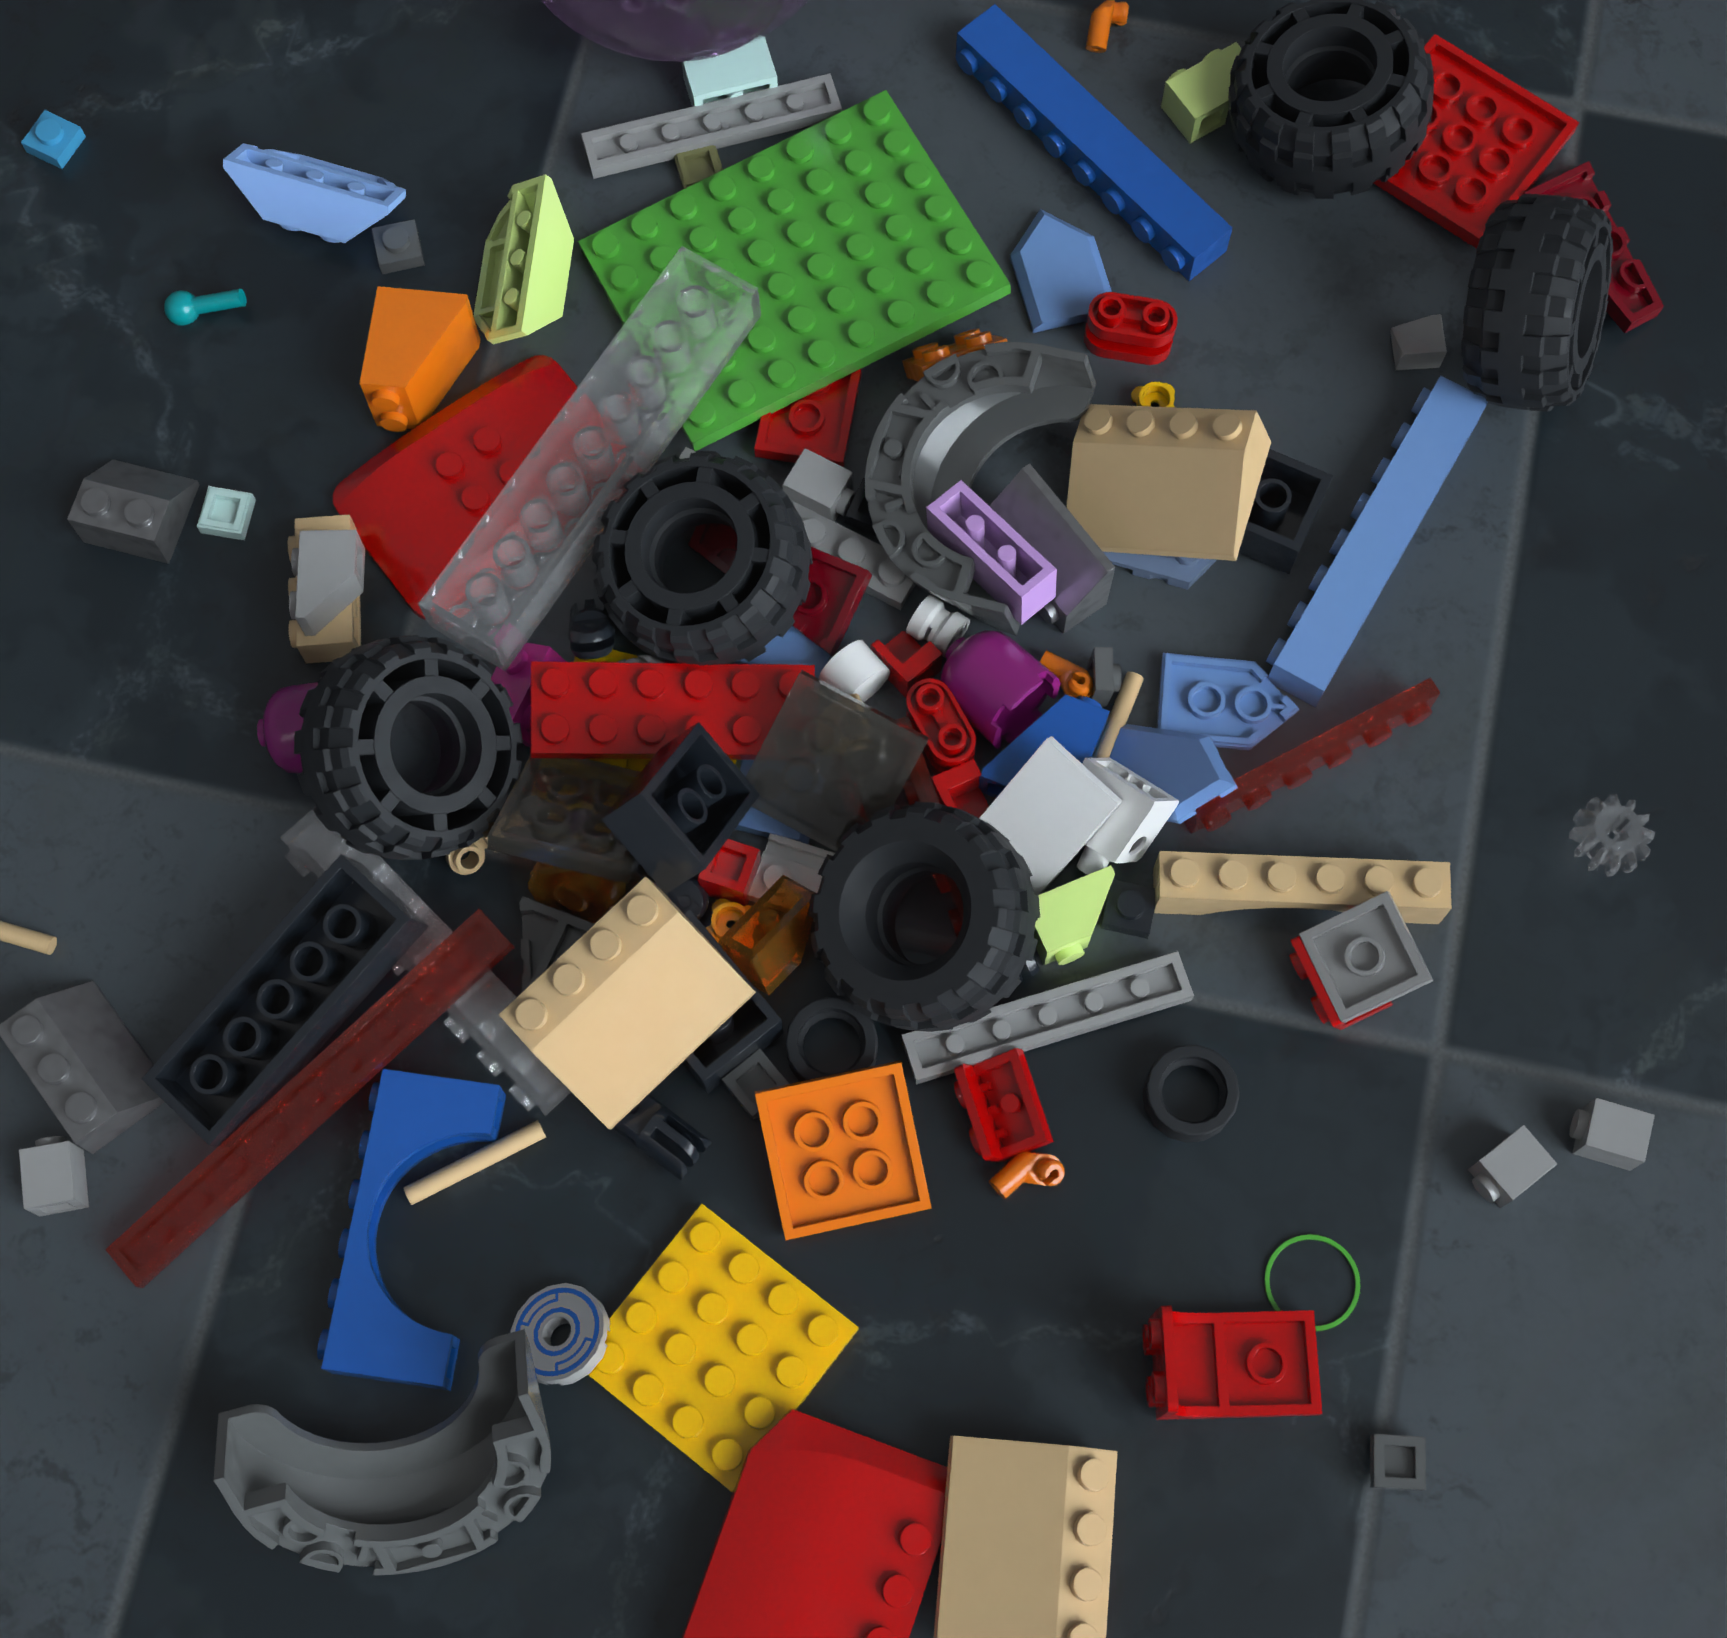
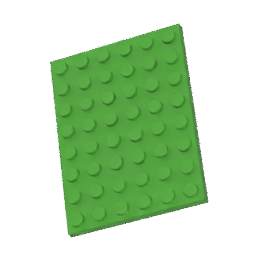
[578,90,1011,451]

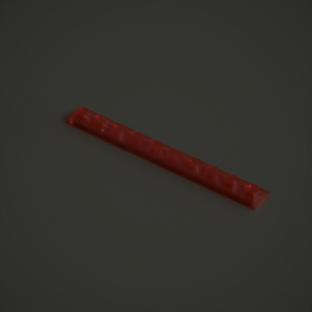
[105,909,515,1288]

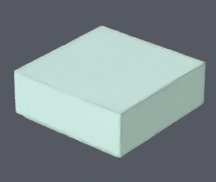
[197,486,256,541]

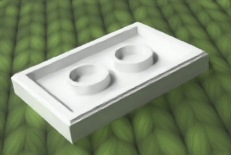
[979,736,1122,896]

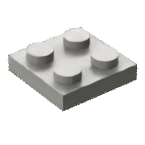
[1299,891,1433,1023]

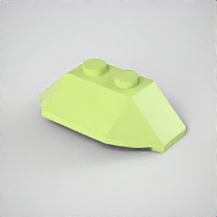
[474,174,574,344]

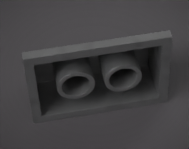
[990,463,1115,634]
[0,981,164,1154]

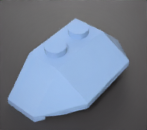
[223,143,406,243]

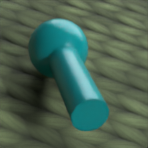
[164,289,247,325]

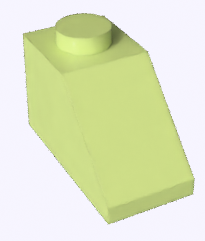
[1034,865,1115,965]

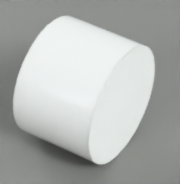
[819,640,890,703]

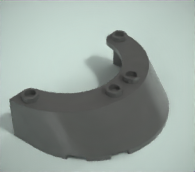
[865,342,1096,636]
[214,1329,551,1575]

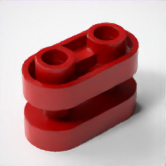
[1084,292,1178,365]
[906,678,976,775]

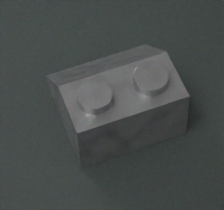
[67,460,200,564]

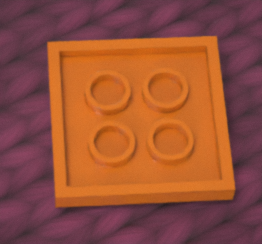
[755,1060,932,1241]

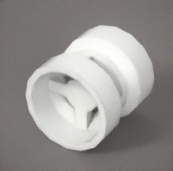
[906,594,970,657]

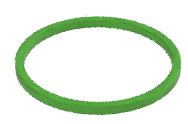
[1264,1234,1360,1331]

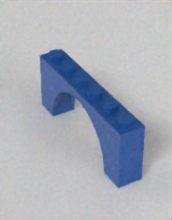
[317,1069,506,1391]

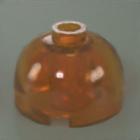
[528,838,626,924]

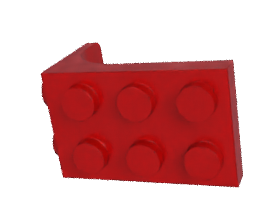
[1142,1305,1322,1420]

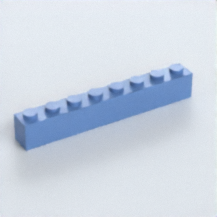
[1266,375,1488,707]

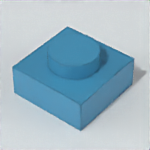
[21,110,86,169]

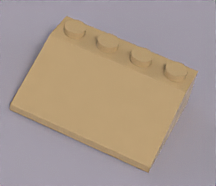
[1067,404,1271,561]
[499,876,756,1130]
[934,1436,1118,1638]

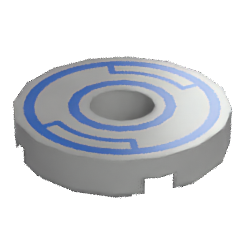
[511,1283,610,1386]

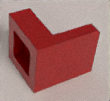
[870,631,942,698]
[929,759,989,818]
[698,839,761,907]

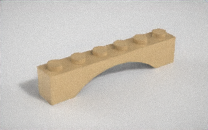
[1153,851,1452,924]

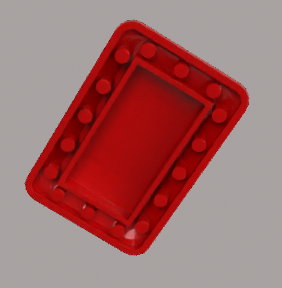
[333,355,640,621]

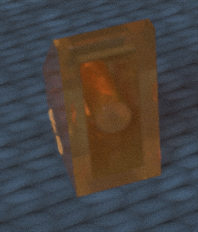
[718,875,817,995]

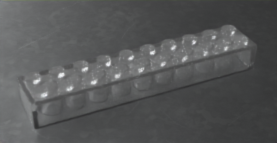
[418,246,761,671]

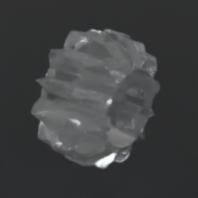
[1568,794,1655,877]

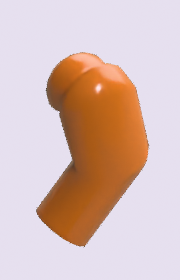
[1085,0,1129,53]
[1040,650,1093,698]
[989,1151,1065,1199]

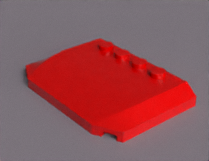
[681,1409,947,1638]

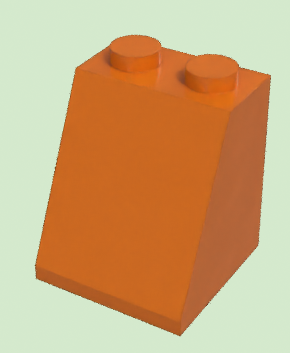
[359,286,481,432]

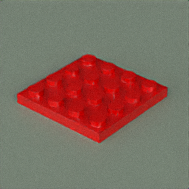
[1373,34,1579,249]

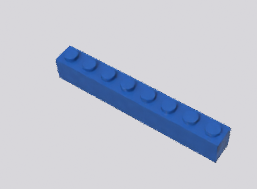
[955,4,1233,281]

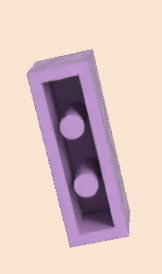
[926,480,1057,625]

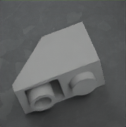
[289,530,365,636]

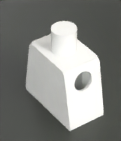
[1077,757,1179,875]

